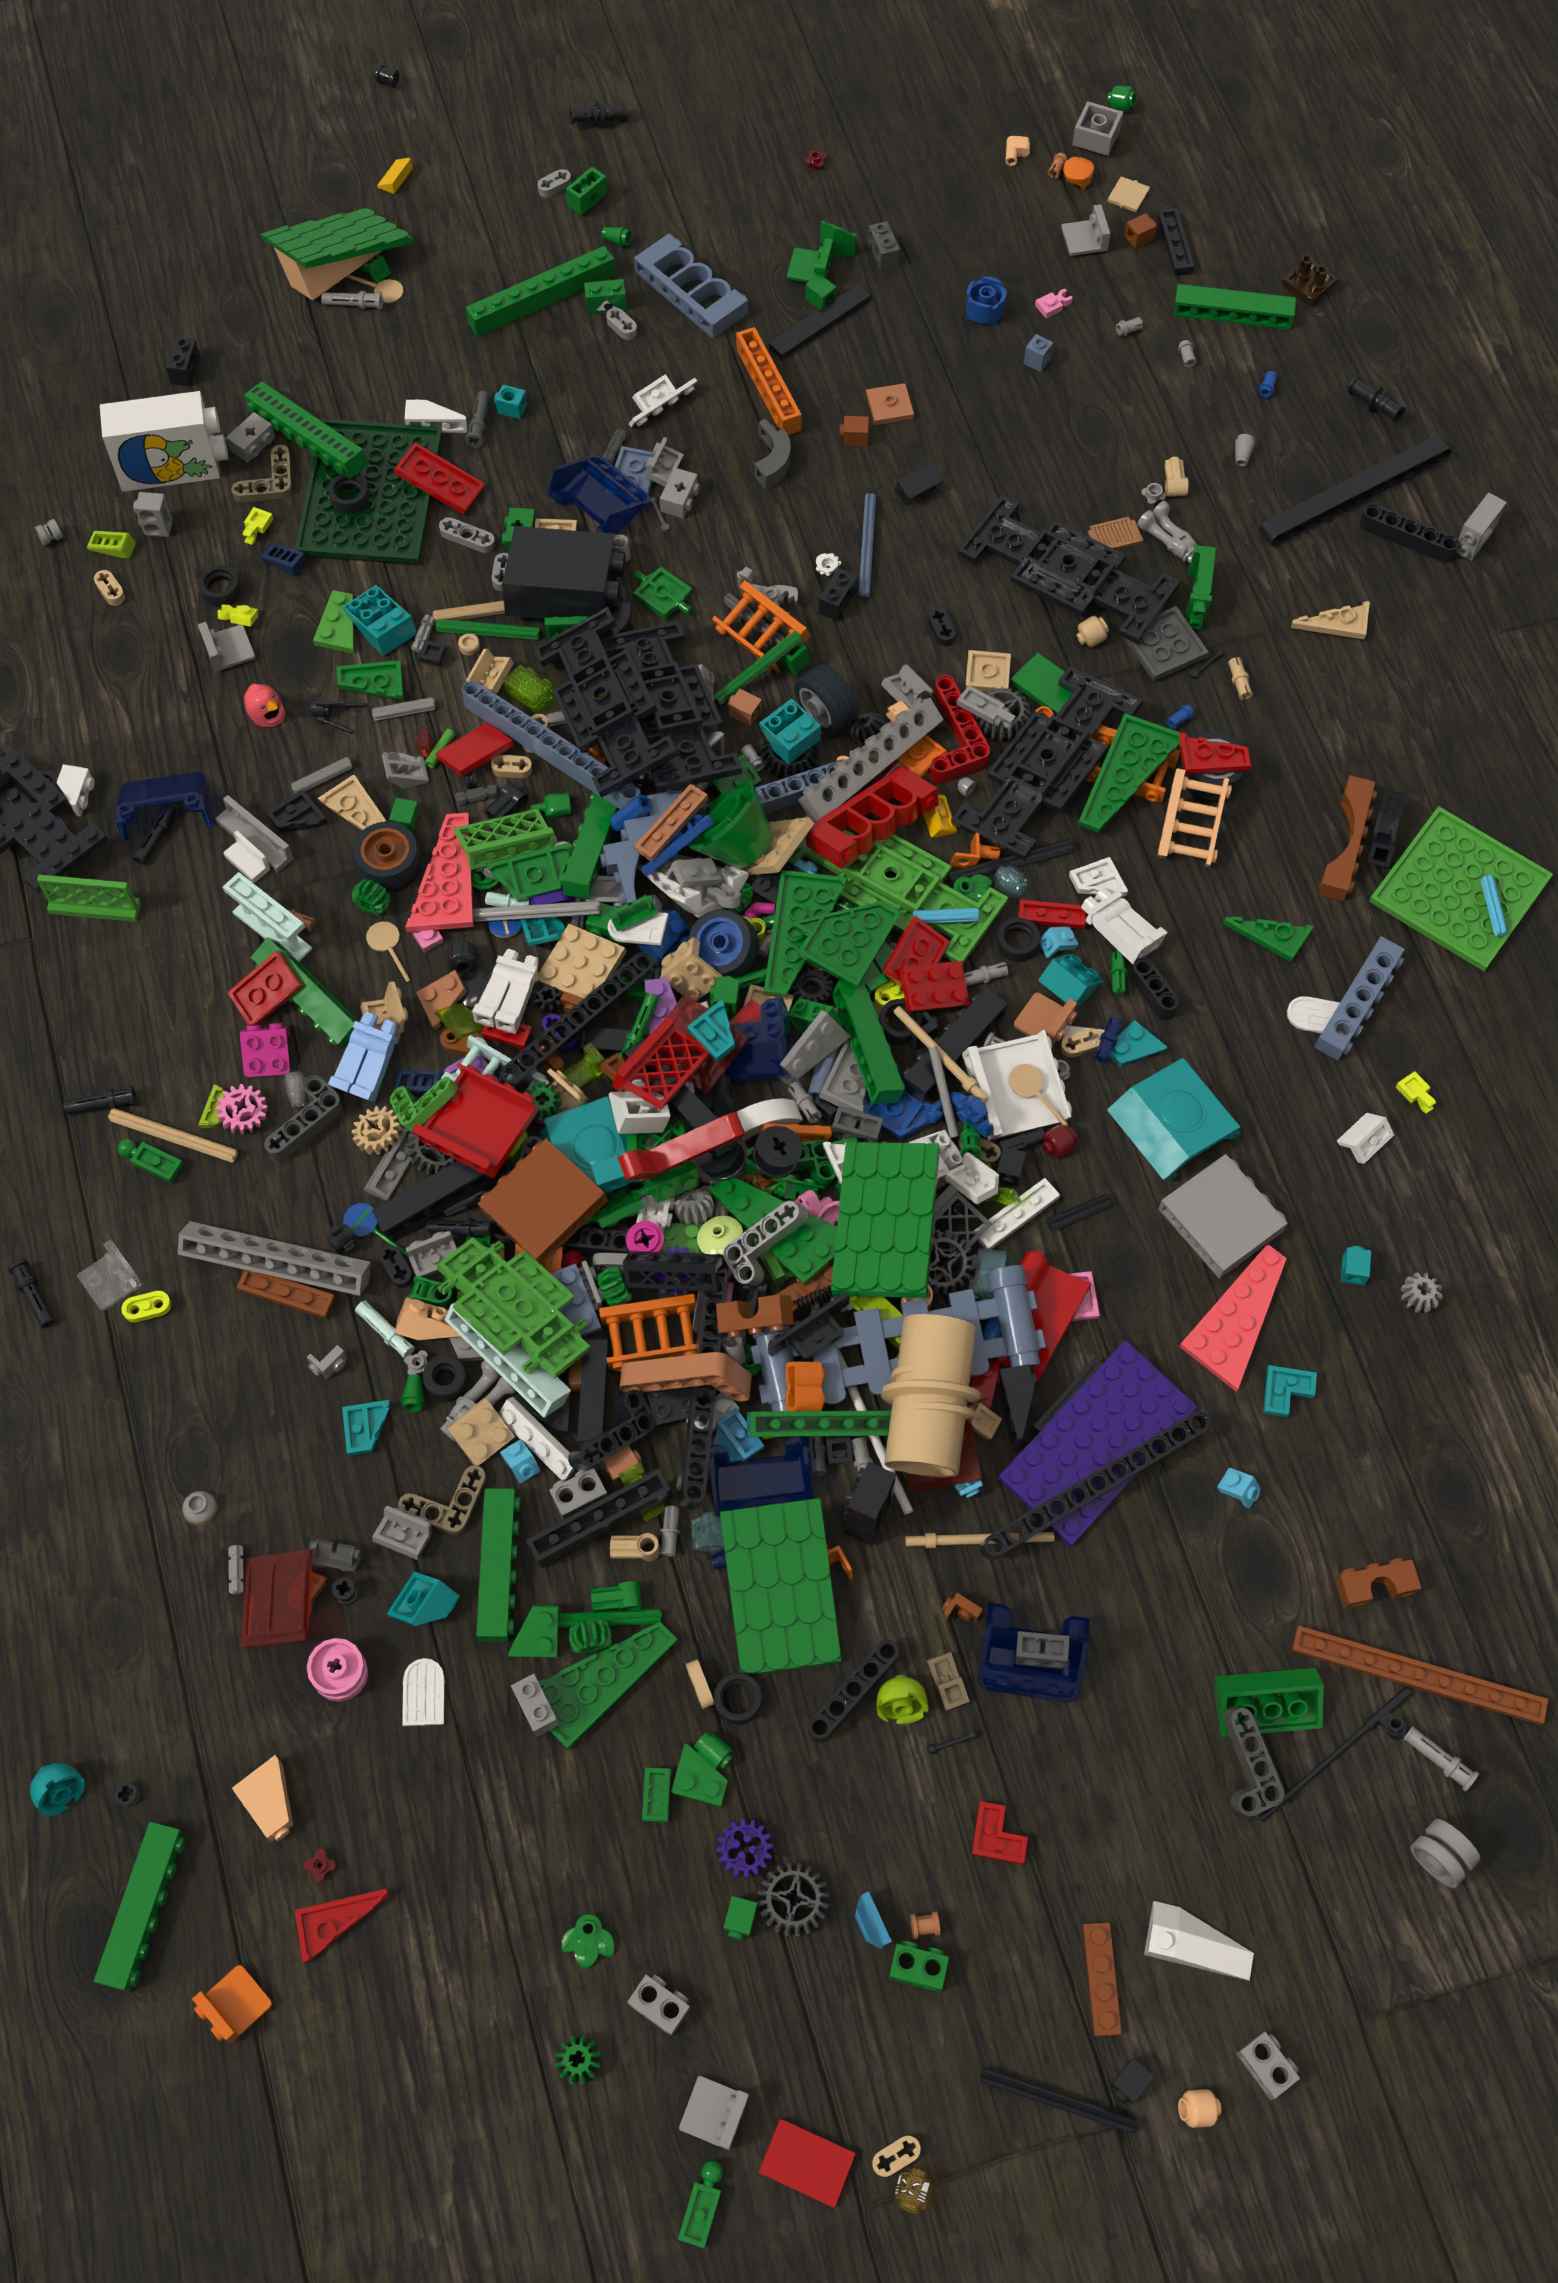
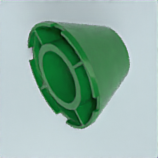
[689,781,773,869]

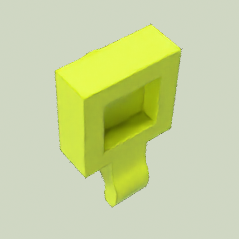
[243,507,273,545]
[1396,1071,1436,1114]

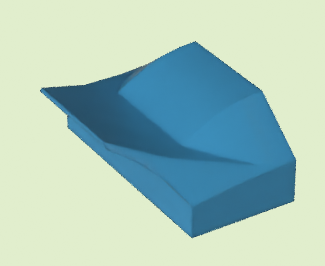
[713,1408,764,1463]
[854,1892,892,1949]

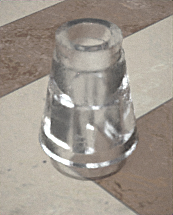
[283,1072,306,1107]

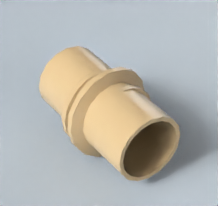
[881,1314,981,1477]

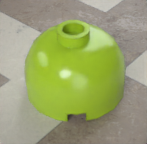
[876,1675,928,1724]

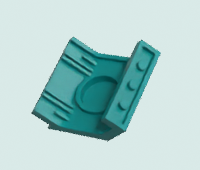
[1107,1058,1241,1181]
[540,1096,645,1187]

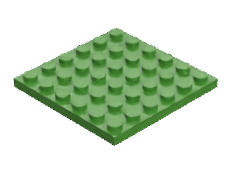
[1369,806,1553,971]

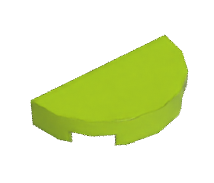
[198,1084,229,1128]

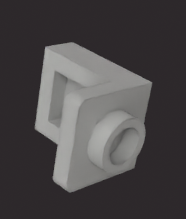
[307,1345,347,1379]

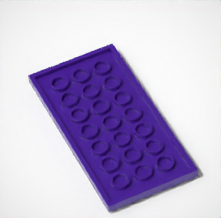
[997,1340,1197,1547]

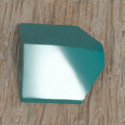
[520,917,565,946]

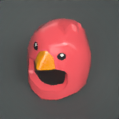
[244,684,285,727]

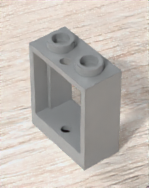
[1456,492,1507,561]

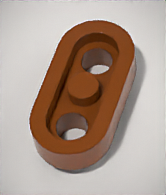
[440,1028,484,1056]

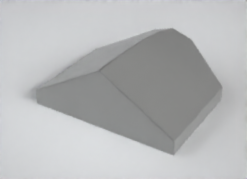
[382,752,429,789]

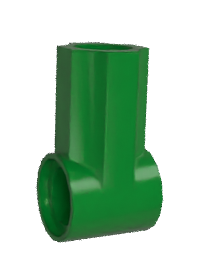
[591,1581,642,1612]

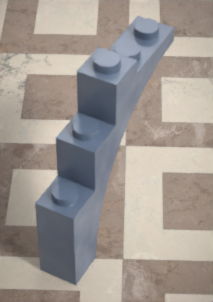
[600,786,701,906]

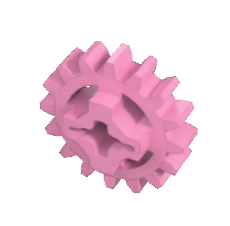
[216,1084,268,1134]

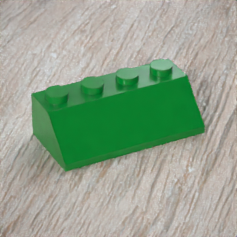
[1215,1668,1324,1737]

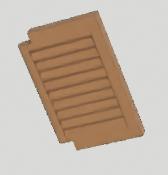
[1088,517,1144,550]

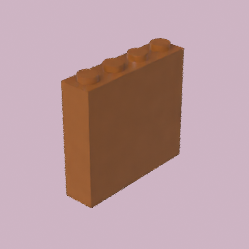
[478,1139,608,1265]

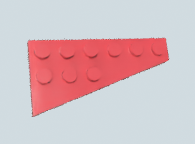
[405,813,474,932]
[1180,1244,1287,1392]

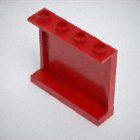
[412,1063,539,1178]

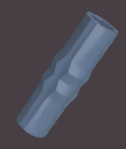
[808,1045,841,1100]

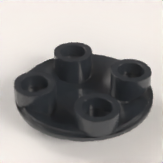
[460,968,493,1009]

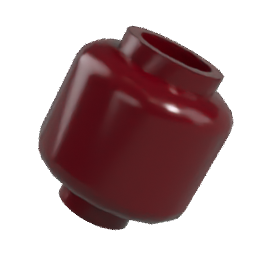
[1042,1124,1078,1159]

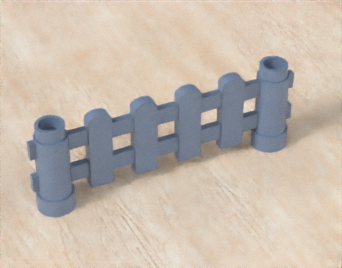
[751,1265,1046,1412]

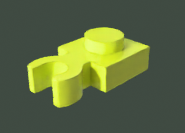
[218,604,258,627]

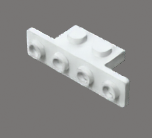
[629,374,697,427]

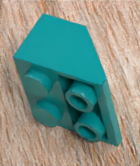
[759,698,821,765]
[1038,954,1104,1007]

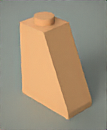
[232,1755,293,1842]

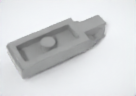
[957,685,1016,729]

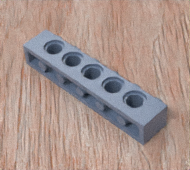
[1314,936,1405,1060]

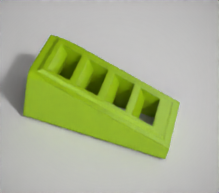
[87,531,136,559]

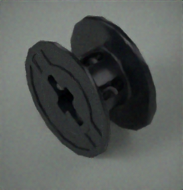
[752,1125,802,1178]
[696,1139,747,1180]

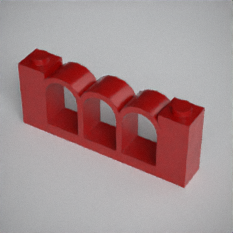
[805,766,939,869]

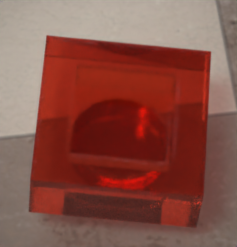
[416,726,431,757]

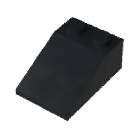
[996,1364,1037,1453]

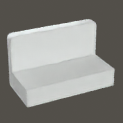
[223,831,270,883]
[1337,1113,1394,1164]

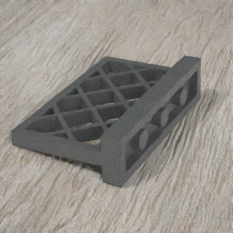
[931,1184,992,1289]

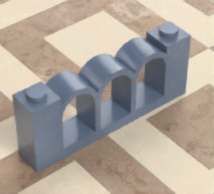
[634,233,748,339]

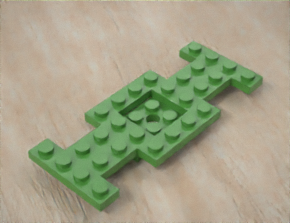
[787,795,1008,965]

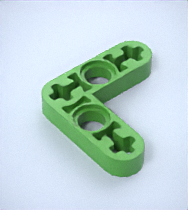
[390,1077,458,1132]

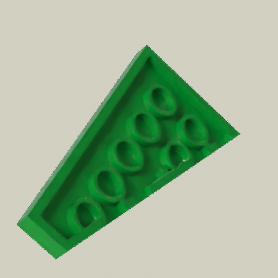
[1078,713,1180,833]
[764,870,848,998]
[709,1177,837,1286]
[538,1622,678,1750]

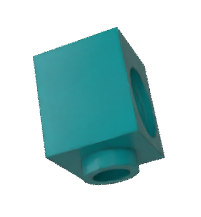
[494,385,527,419]
[591,1155,629,1193]
[1341,1246,1371,1285]

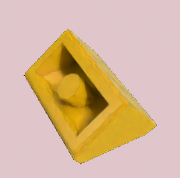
[377,158,413,194]
[924,795,957,838]

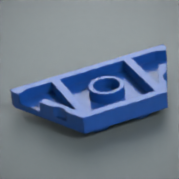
[641,815,714,876]
[862,1086,943,1140]

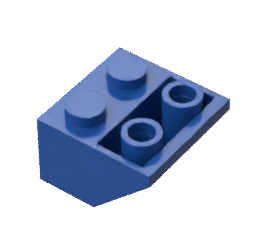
[635,910,691,967]

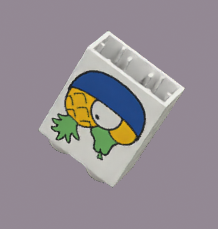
[100,391,228,492]

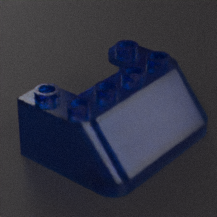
[692,997,791,1083]
[977,1602,1089,1703]

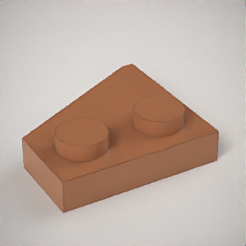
[416,970,467,1030]

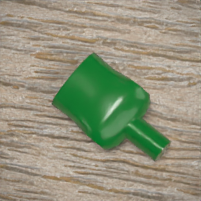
[531,792,572,819]

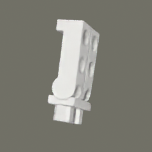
[1081,887,1168,964]
[472,949,539,1034]

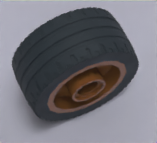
[353,821,421,892]

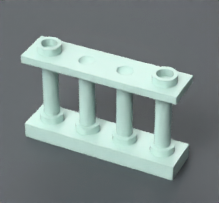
[223,872,312,962]
[441,1035,549,1090]

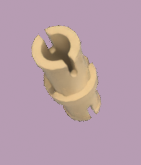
[1228,657,1253,700]

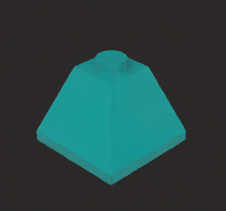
[387,1572,460,1626]

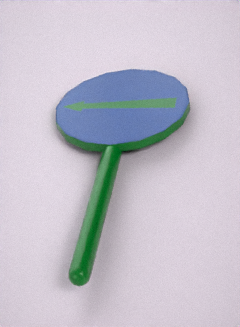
[343,1203,408,1256]

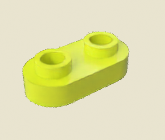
[874,980,904,1009]
[121,1291,171,1323]

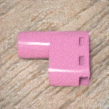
[795,1190,833,1217]

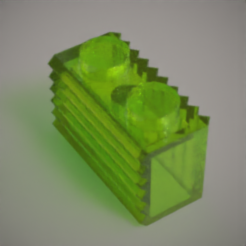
[504,664,554,713]

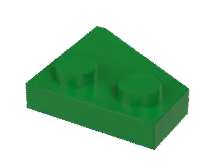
[508,1604,559,1657]
[671,1744,728,1808]

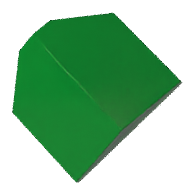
[820,220,857,257]

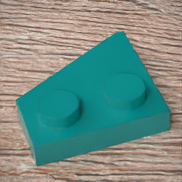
[687,1000,735,1062]
[342,1400,391,1456]

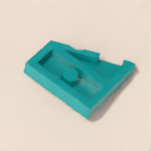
[1104,1020,1167,1067]

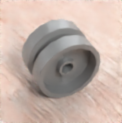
[1410,1819,1480,1888]

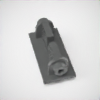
[306,1539,362,1572]

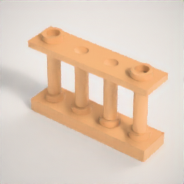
[1157,768,1232,868]

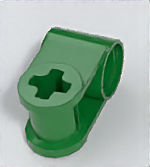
[407,1276,456,1310]

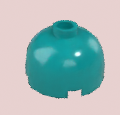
[30,1762,85,1816]

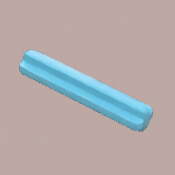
[1481,875,1508,937]
[913,908,979,923]

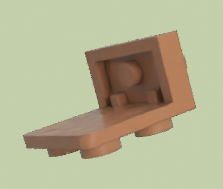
[1014,993,1078,1047]

